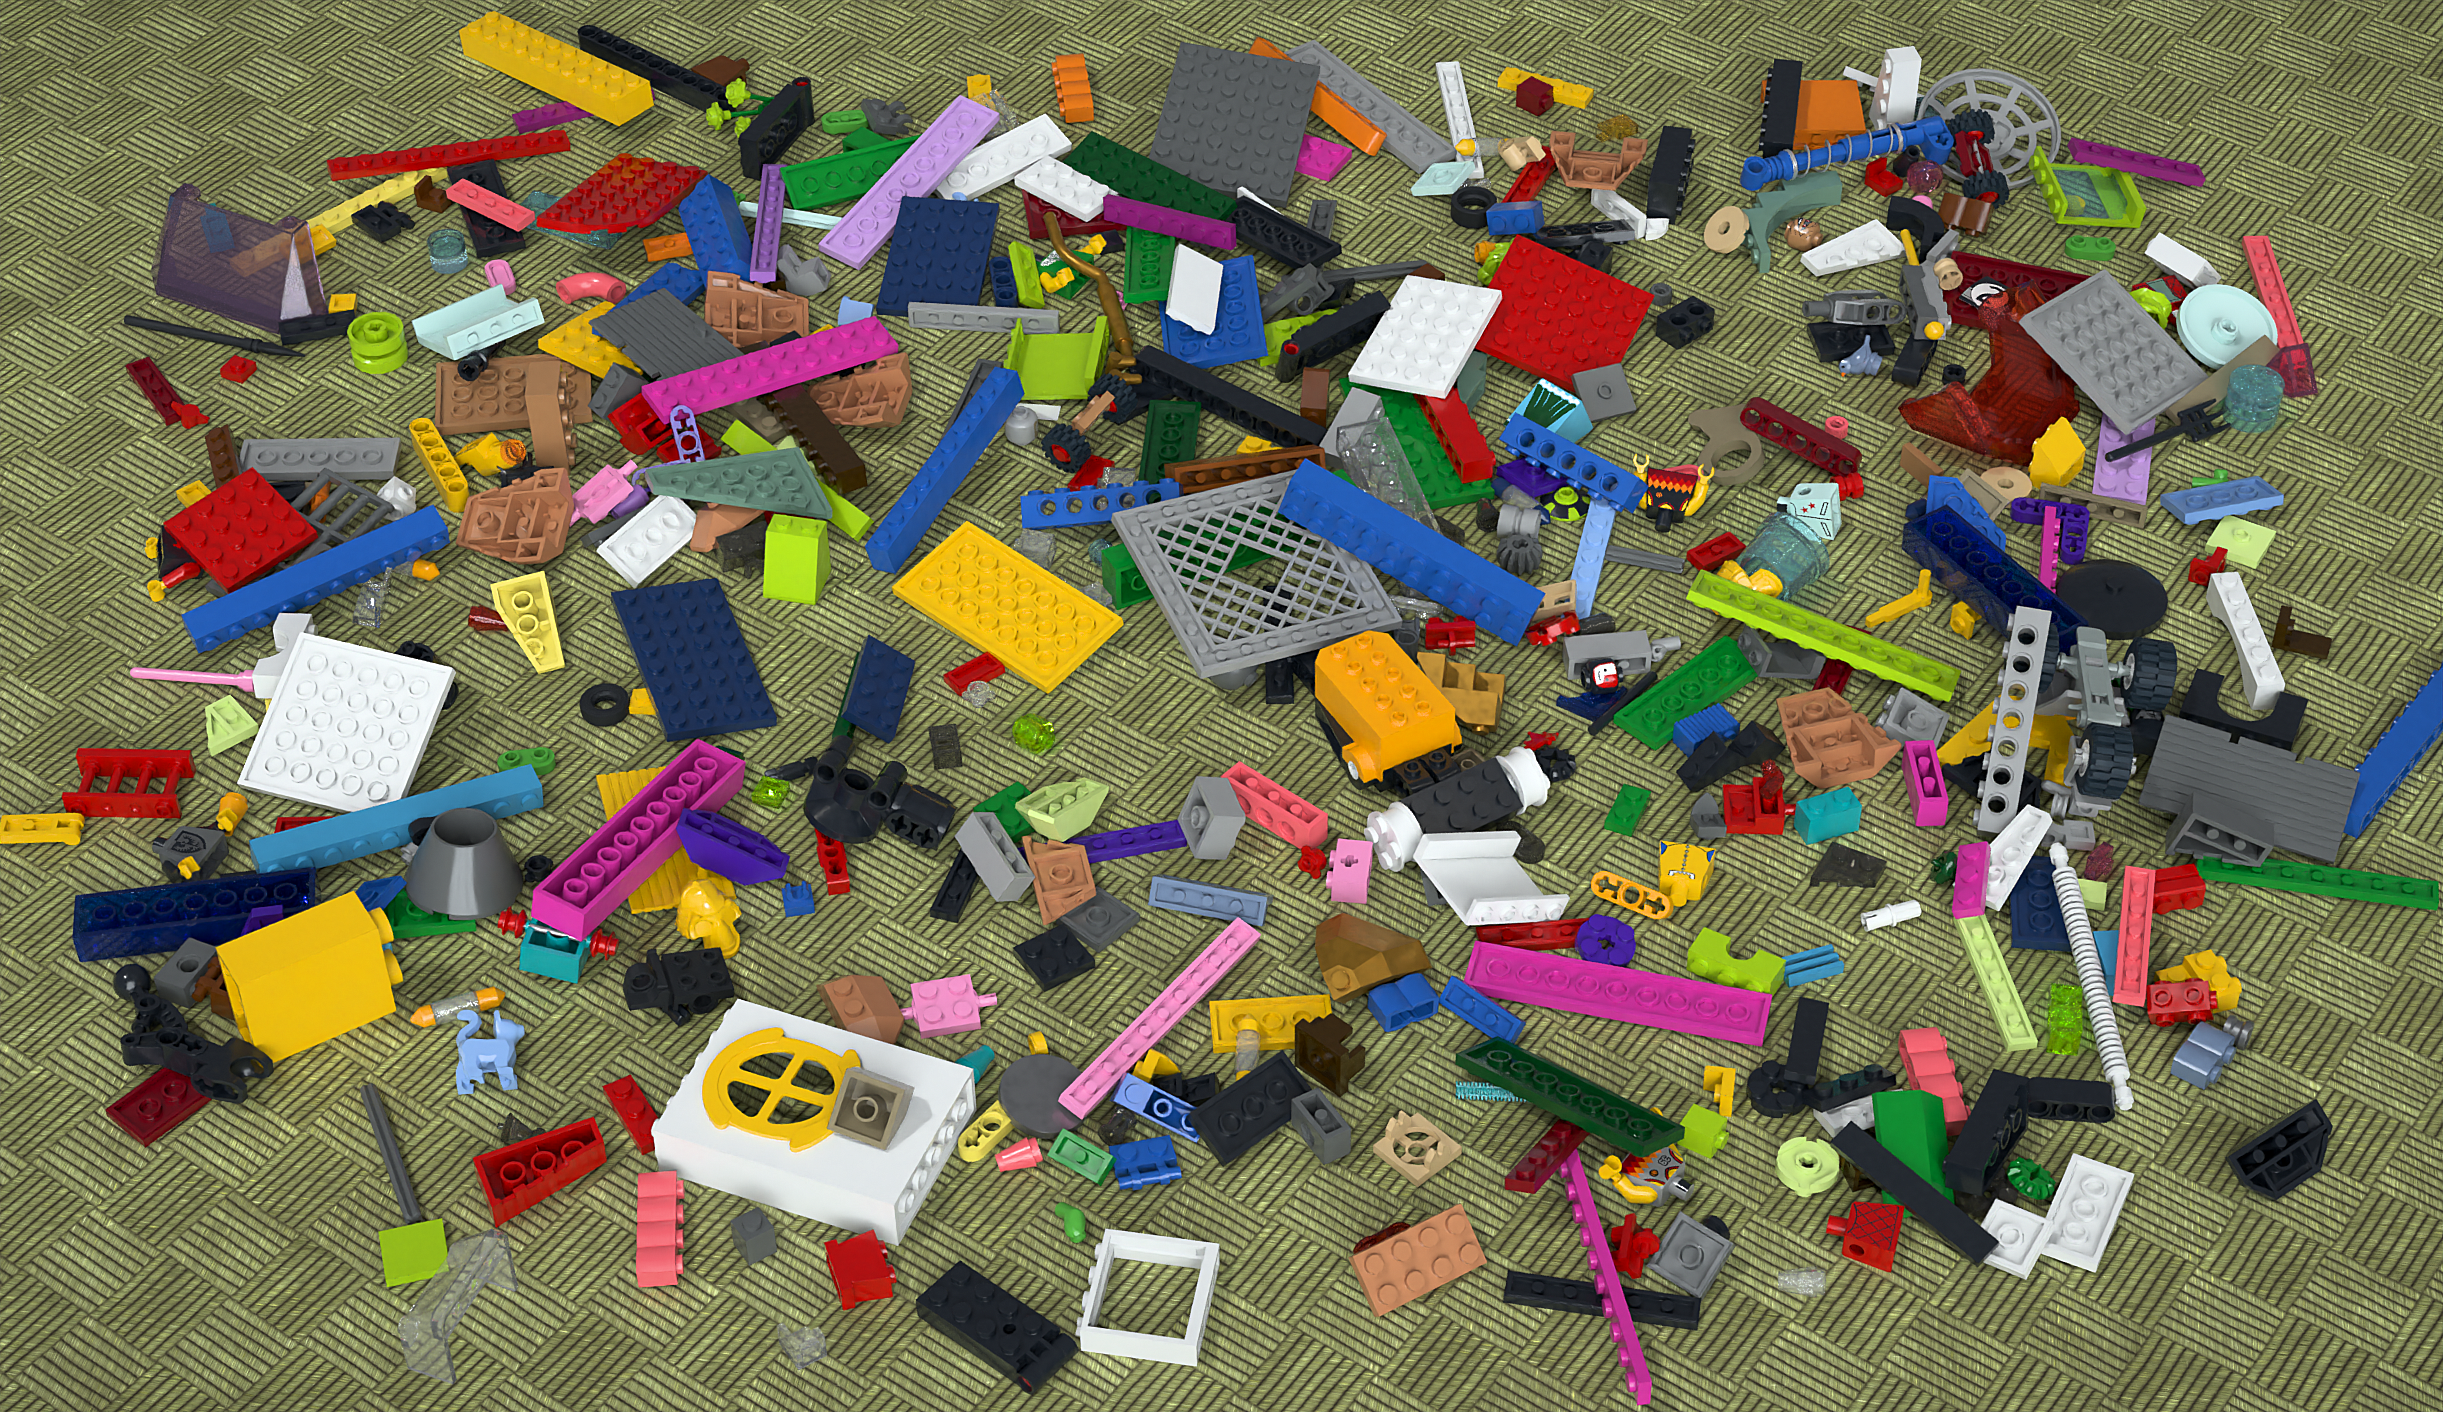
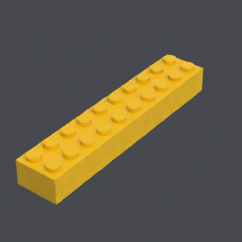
[459,11,654,126]

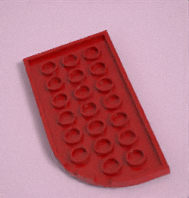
[537,153,708,234]

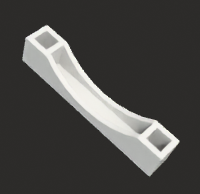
[2206,572,2285,710]

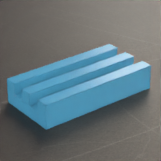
[1782,944,1844,988]

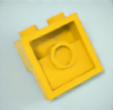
[2153,949,2242,1014]

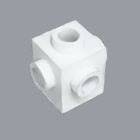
[377,476,417,522]

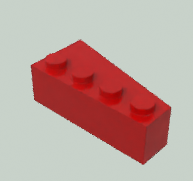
[473,1117,607,1228]

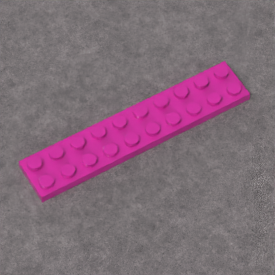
[641,316,898,424]
[1464,941,1772,1047]

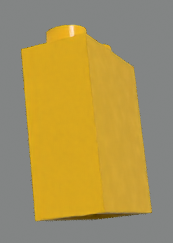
[215,891,403,1067]

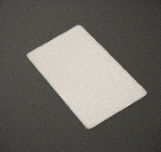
[1016,403,1061,421]

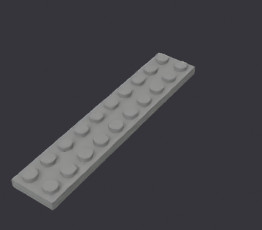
[1284,40,1457,174]

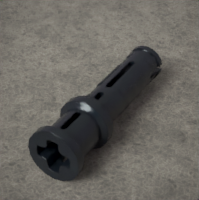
[457,339,506,381]

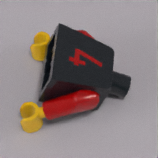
[144,525,204,602]

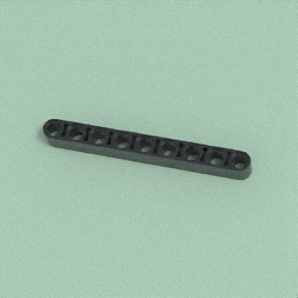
[577,25,737,120]
[1128,345,1328,448]

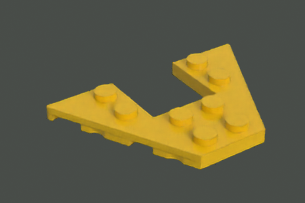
[1936,694,2074,789]

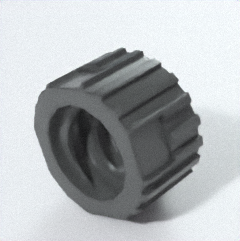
[1650,283,1672,306]

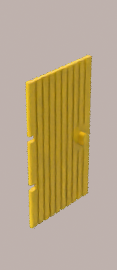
[596,766,737,914]

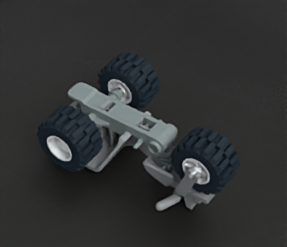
[2003,623,2177,818]

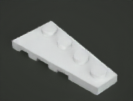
[1800,219,1906,277]

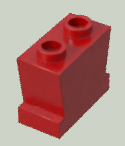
[824,1229,897,1311]

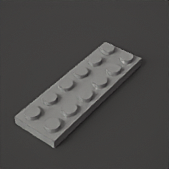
[239,437,402,481]

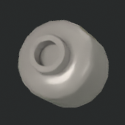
[1004,406,1038,446]

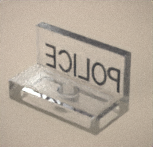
[352,567,392,628]

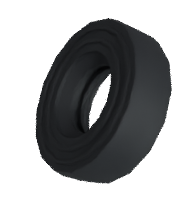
[579,683,630,727]

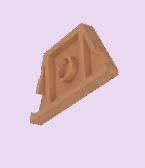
[1022,836,1096,925]

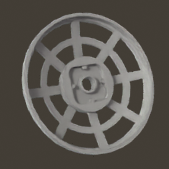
[1917,68,2061,190]

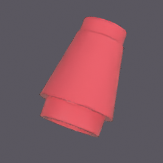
[995,1137,1043,1172]

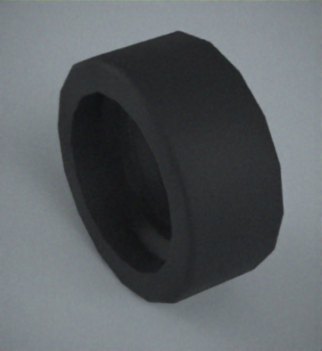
[1450,186,1497,229]

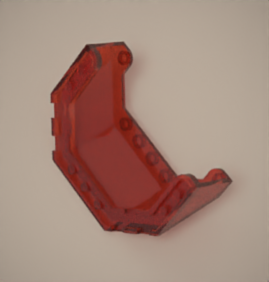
[1898,279,2080,467]

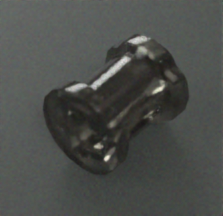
[1098,1106,1138,1146]

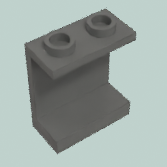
[1737,624,1826,680]

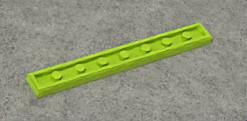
[721,419,874,542]

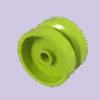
[347,312,409,374]

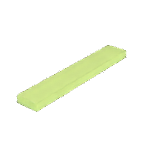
[1953,913,2038,1052]

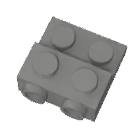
[1874,687,1950,750]

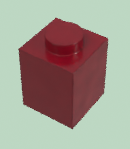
[1516,76,1554,116]

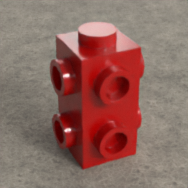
[2146,978,2218,1027]

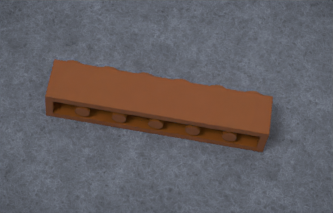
[1164,444,1326,493]

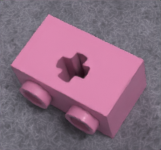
[1326,839,1373,904]

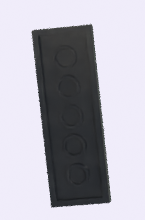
[446,159,526,258]
[1225,195,1342,270]

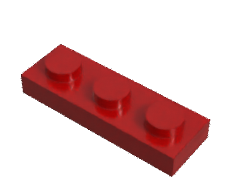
[602,1074,658,1155]

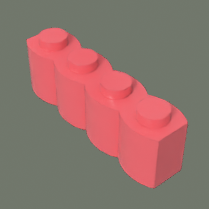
[1898,1027,1971,1136]
[636,1170,685,1287]

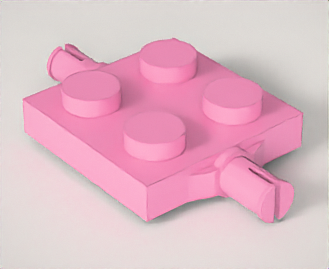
[569,459,638,527]
[900,974,997,1039]

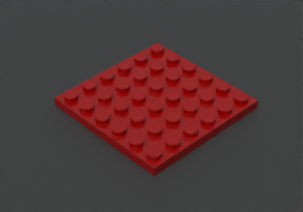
[1474,234,1655,393]

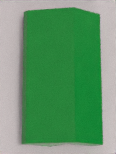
[1872,1090,1955,1218]

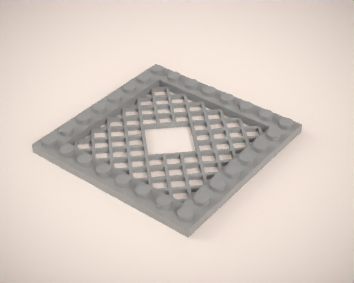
[1111,470,1403,679]

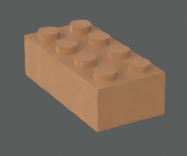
[525,361,578,476]

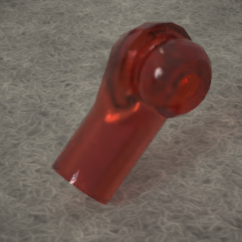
[1760,759,1785,799]

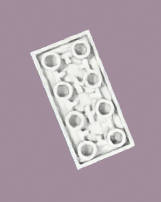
[1166,243,1223,335]

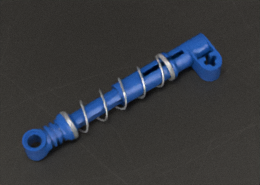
[1739,115,1954,191]

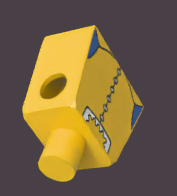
[1658,840,1716,907]

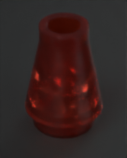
[468,604,509,632]

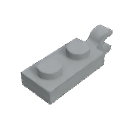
[1920,229,1960,268]

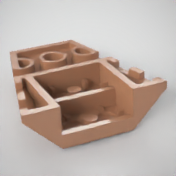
[1776,687,1901,789]

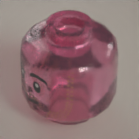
[1906,160,1943,193]

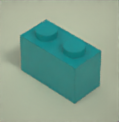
[1794,787,1862,845]

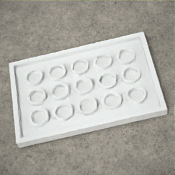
[1348,275,1502,399]

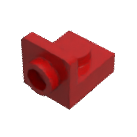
[1864,157,1903,197]
[2188,546,2228,587]

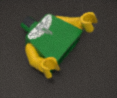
[1035,234,1106,300]

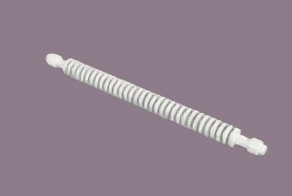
[2049,843,2134,1110]

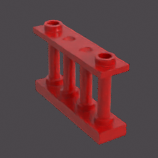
[61,748,196,819]

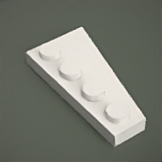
[1952,804,2053,911]

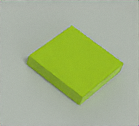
[378,1218,452,1287]

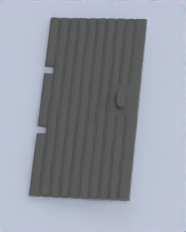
[589,288,745,381]
[2138,714,2360,864]

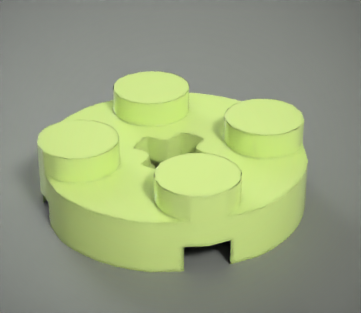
[1775,1137,1839,1197]

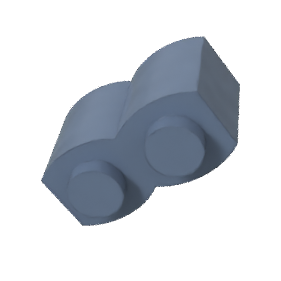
[2170,1021,2237,1090]

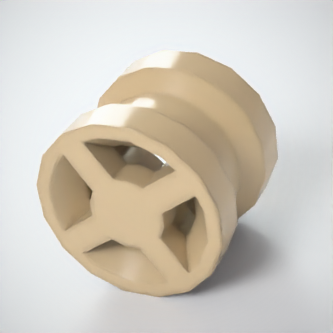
[1933,258,1963,290]

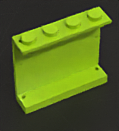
[1004,316,1110,400]

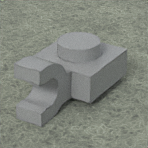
[2040,820,2095,851]

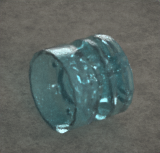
[2222,365,2285,433]

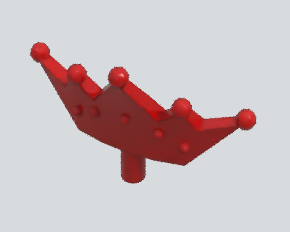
[1524,731,1559,751]

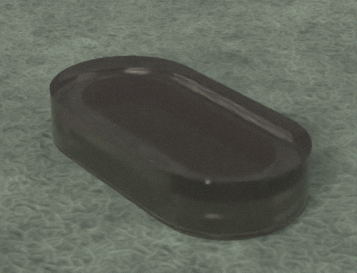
[1496,821,1545,864]

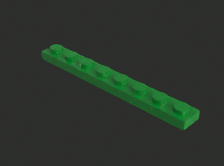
[2196,856,2439,911]

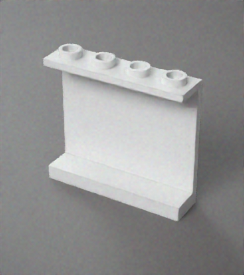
[1413,831,1570,925]

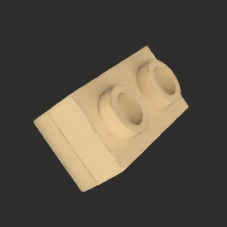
[1498,136,1546,171]

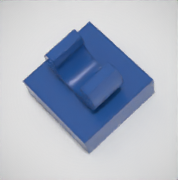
[781,881,815,917]

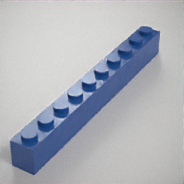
[865,367,1025,574]
[181,504,450,654]
[2343,661,2443,839]

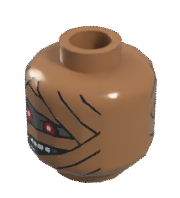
[1784,217,1823,253]

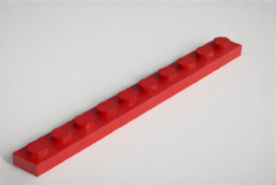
[326,130,570,181]

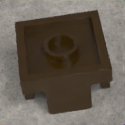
[1295,1013,1365,1097]

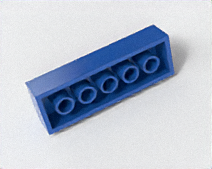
[678,174,753,289]

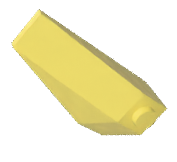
[490,571,566,674]

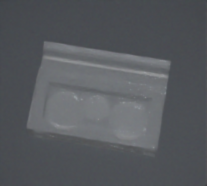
[1387,594,1444,620]

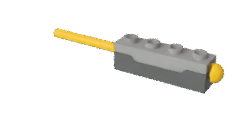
[1898,229,1951,340]

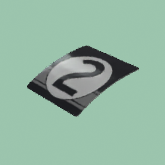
[1959,276,2017,317]

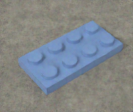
[2160,476,2284,525]

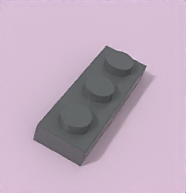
[1260,263,1317,321]

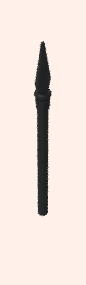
[124,315,305,357]

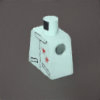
[1777,483,1842,540]

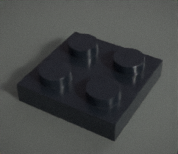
[1013,923,1095,992]

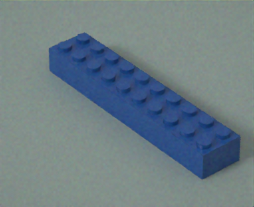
[1278,458,1546,647]

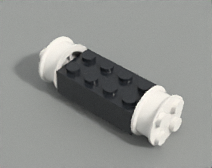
[1364,746,1550,872]

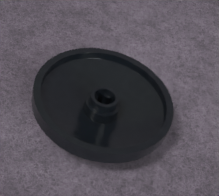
[2056,559,2168,640]

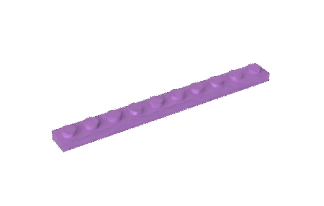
[750,164,787,283]

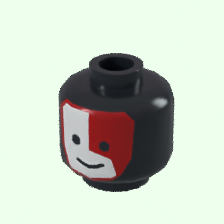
[1580,658,1624,696]

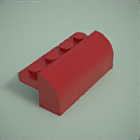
[607,392,704,455]

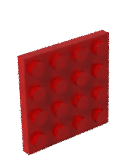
[163,467,318,594]

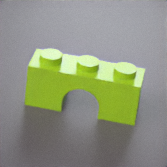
[1686,927,1786,997]

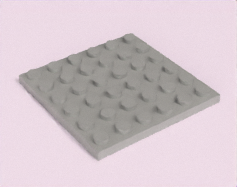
[2019,269,2209,436]

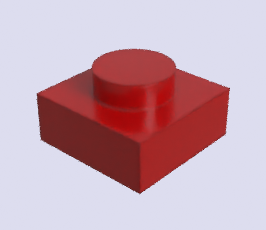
[220,355,257,384]

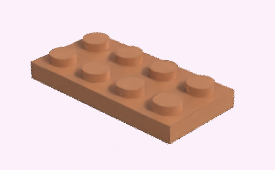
[1348,1203,1487,1317]

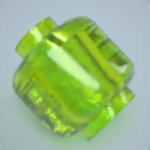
[1012,713,1055,754]

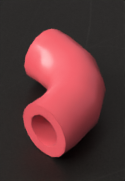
[556,272,626,304]

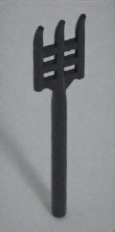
[2105,398,2231,462]

